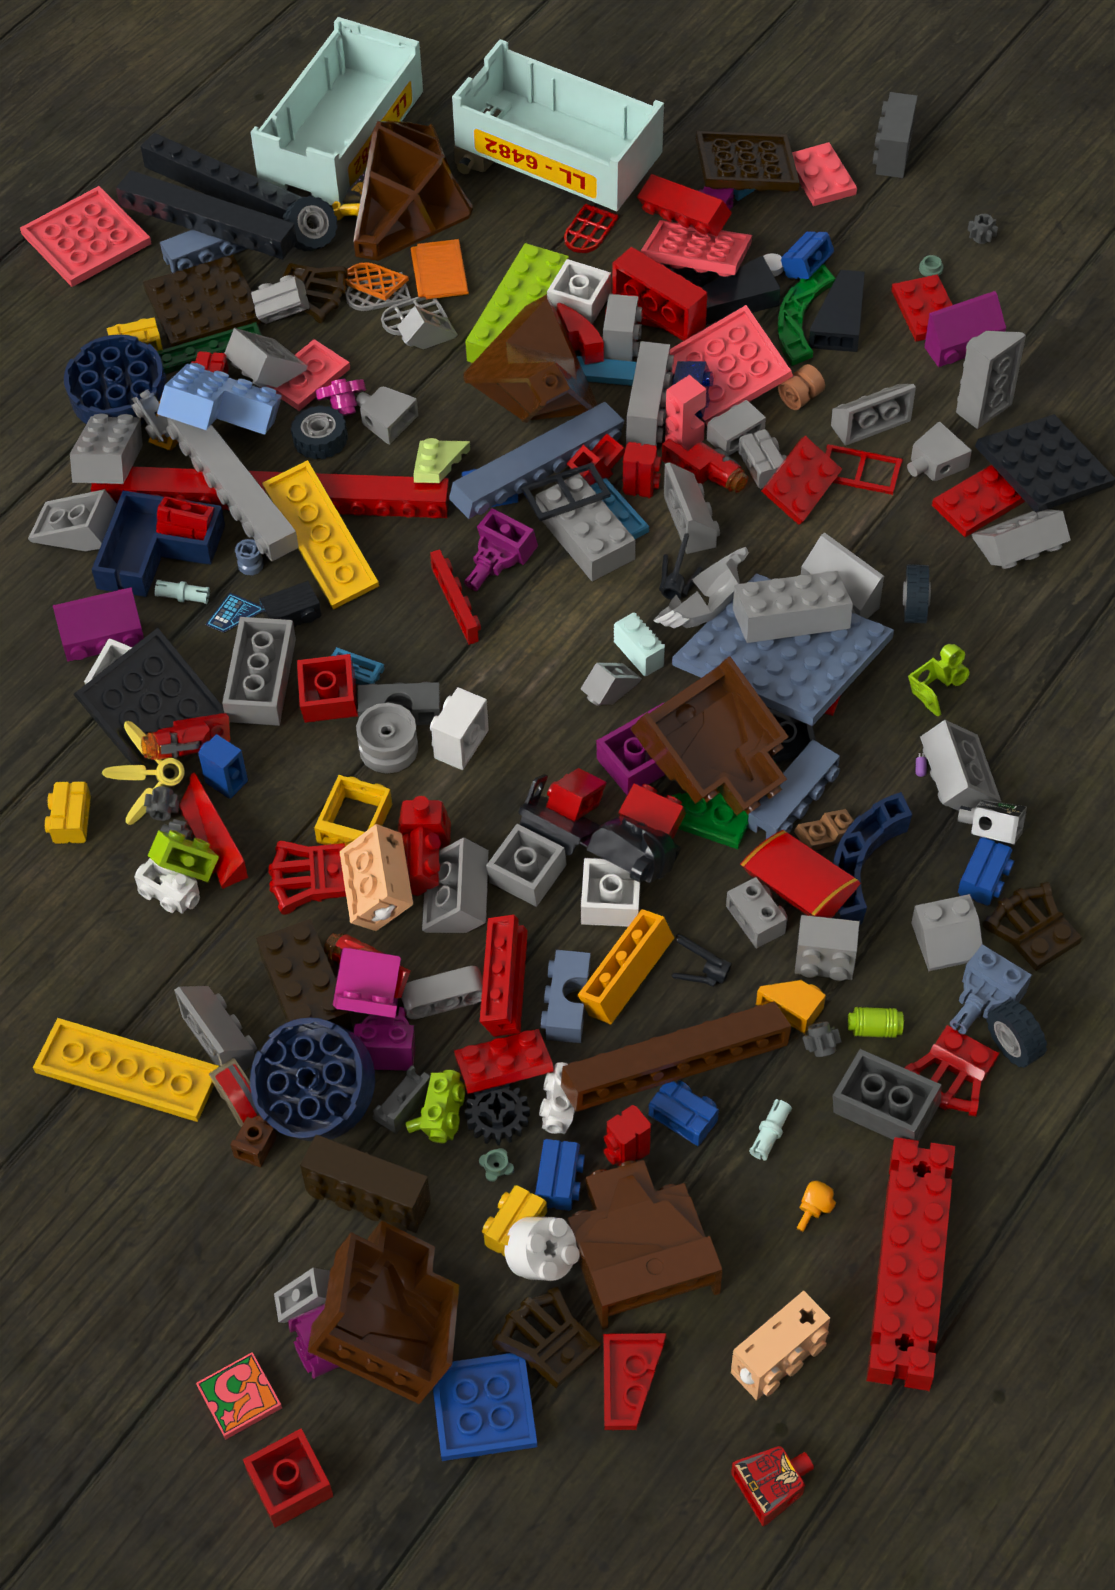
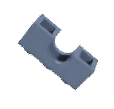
[541,950,591,1043]

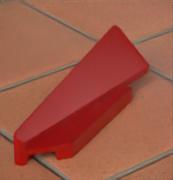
[179,772,248,889]

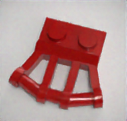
[268,841,346,915]
[905,1025,999,1117]

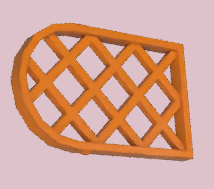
[345,263,409,301]

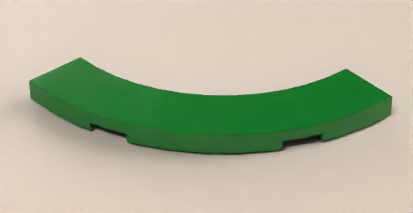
[778,264,836,366]

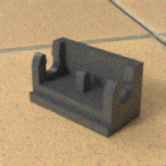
[372,1066,431,1134]

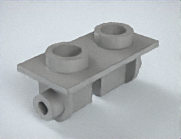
[131,389,170,442]

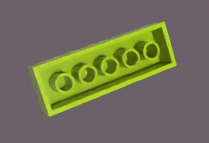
[466,243,569,363]

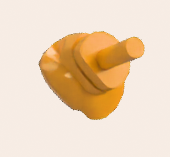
[797,1181,836,1232]

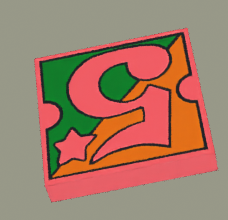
[196,1352,282,1440]

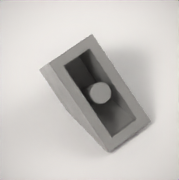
[397,306,458,349]
[581,663,642,706]
[274,1268,330,1323]

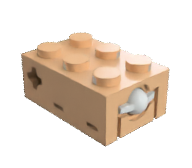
[340,824,413,931]
[731,1291,830,1401]

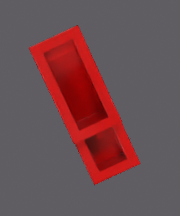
[557,303,604,364]

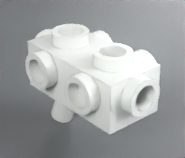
[134,858,200,914]
[539,1062,574,1134]

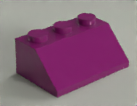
[924,291,1006,367]
[53,588,144,662]

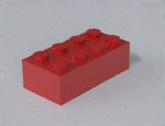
[613,247,707,341]

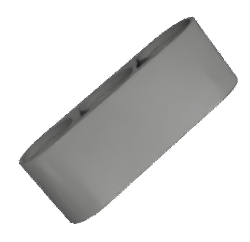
[401,966,483,1019]

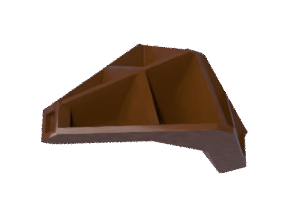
[353,121,473,261]
[463,294,598,423]

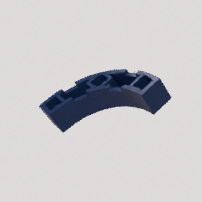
[832,792,912,925]

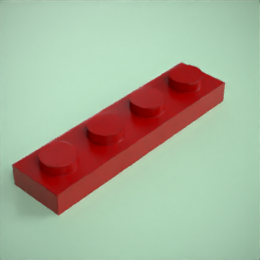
[430,549,481,645]

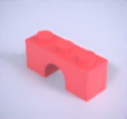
[665,375,706,451]

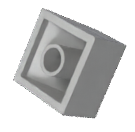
[911,894,982,971]

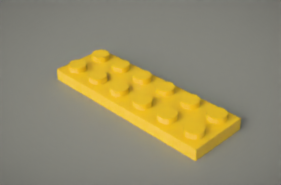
[262,460,379,610]
[33,1018,219,1122]

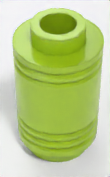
[848,1007,904,1038]

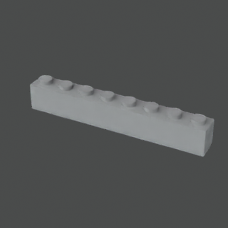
[167,417,299,561]

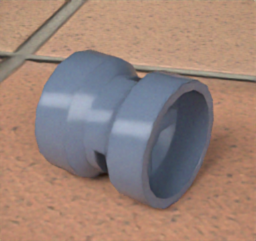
[235,539,264,575]

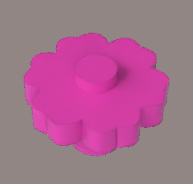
[315,379,366,416]

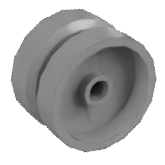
[356,703,418,773]

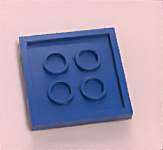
[433,1353,538,1461]

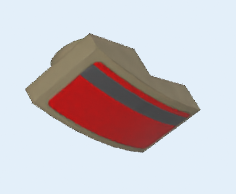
[209,1058,260,1127]

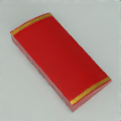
[740,830,861,918]

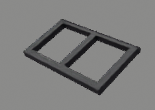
[521,462,611,522]

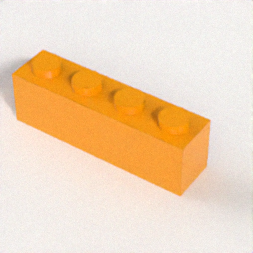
[578,909,674,1024]

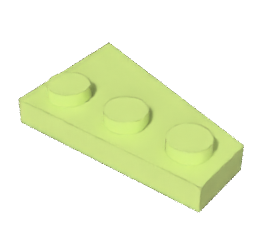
[414,438,470,483]

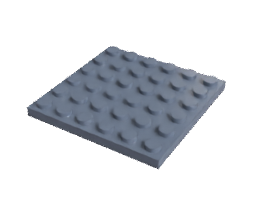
[672,573,894,726]

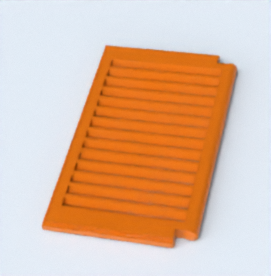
[411,239,469,299]

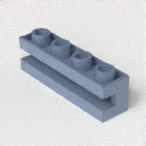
[160,230,248,273]
[748,739,840,839]

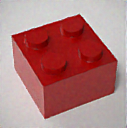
[297,654,358,723]
[243,1428,334,1528]

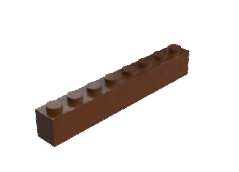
[561,1001,791,1112]

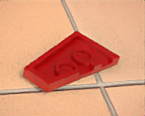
[603,1333,666,1430]

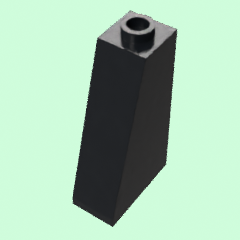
[701,256,780,325]
[809,270,865,352]

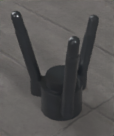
[659,533,703,600]
[671,934,732,987]

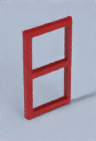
[826,444,903,495]

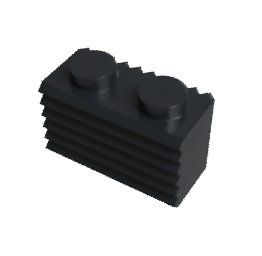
[259,580,321,627]

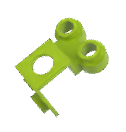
[908,644,969,716]

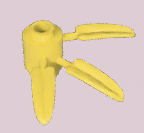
[102,721,184,825]

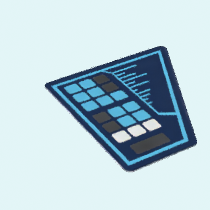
[206,593,262,632]

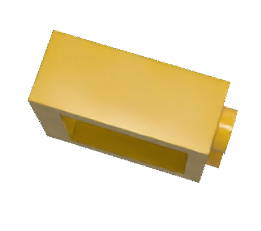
[314,775,392,846]

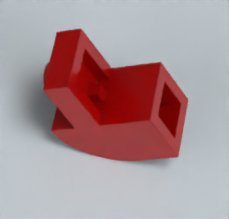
[567,433,625,485]

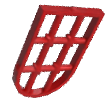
[564,204,618,253]

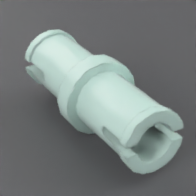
[155,580,210,604]
[749,1099,792,1161]

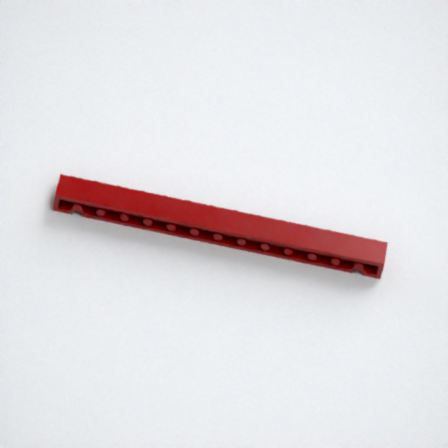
[91,467,450,518]

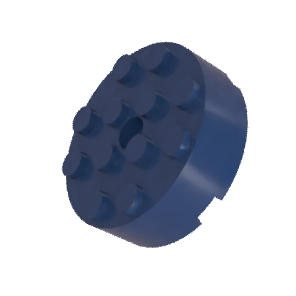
[64,335,167,425]
[250,1018,375,1141]

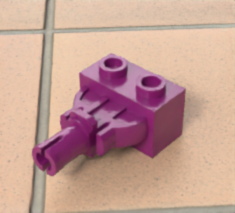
[464,508,538,592]
[354,998,415,1071]

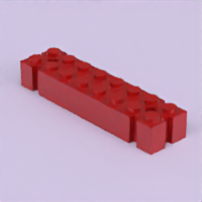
[866,1137,955,1391]

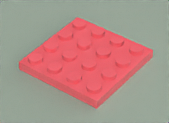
[20,186,151,287]
[641,220,752,277]
[670,305,793,426]

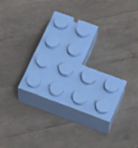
[157,363,282,435]

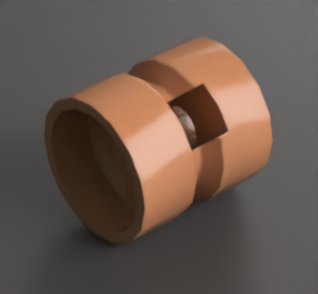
[778,364,825,410]

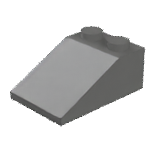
[28,489,117,551]

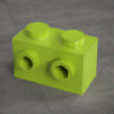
[148,830,219,882]

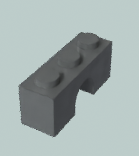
[358,682,441,725]

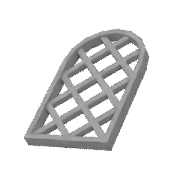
[346,272,411,311]

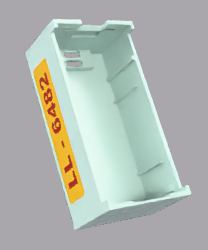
[251,17,423,206]
[452,39,664,211]

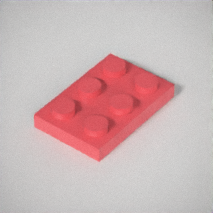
[792,142,857,206]
[267,339,350,411]

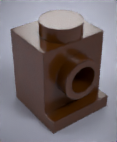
[230,1116,277,1168]

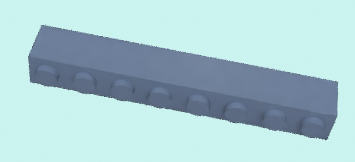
[449,402,624,519]

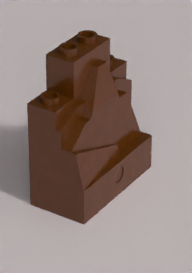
[631,656,789,816]
[568,1160,722,1330]
[308,1221,459,1404]

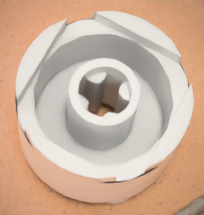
[505,1217,580,1281]

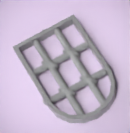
[381,297,448,335]

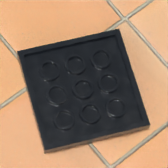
[975,414,1115,513]
[73,628,224,777]

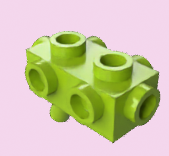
[406,1070,465,1143]

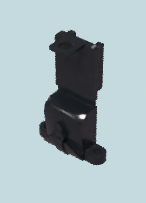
[518,774,681,883]

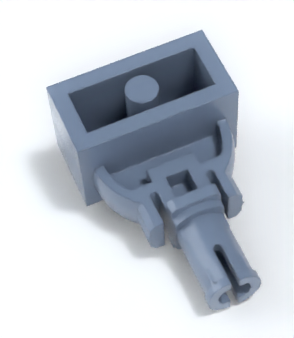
[950,944,1032,1034]

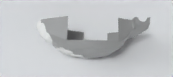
[653,547,749,628]

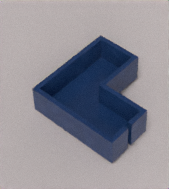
[92,491,225,597]

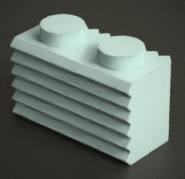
[613,613,665,676]

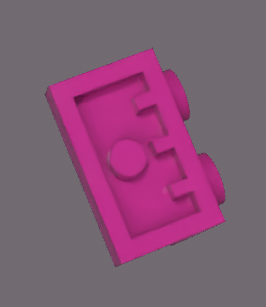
[333,947,401,1018]

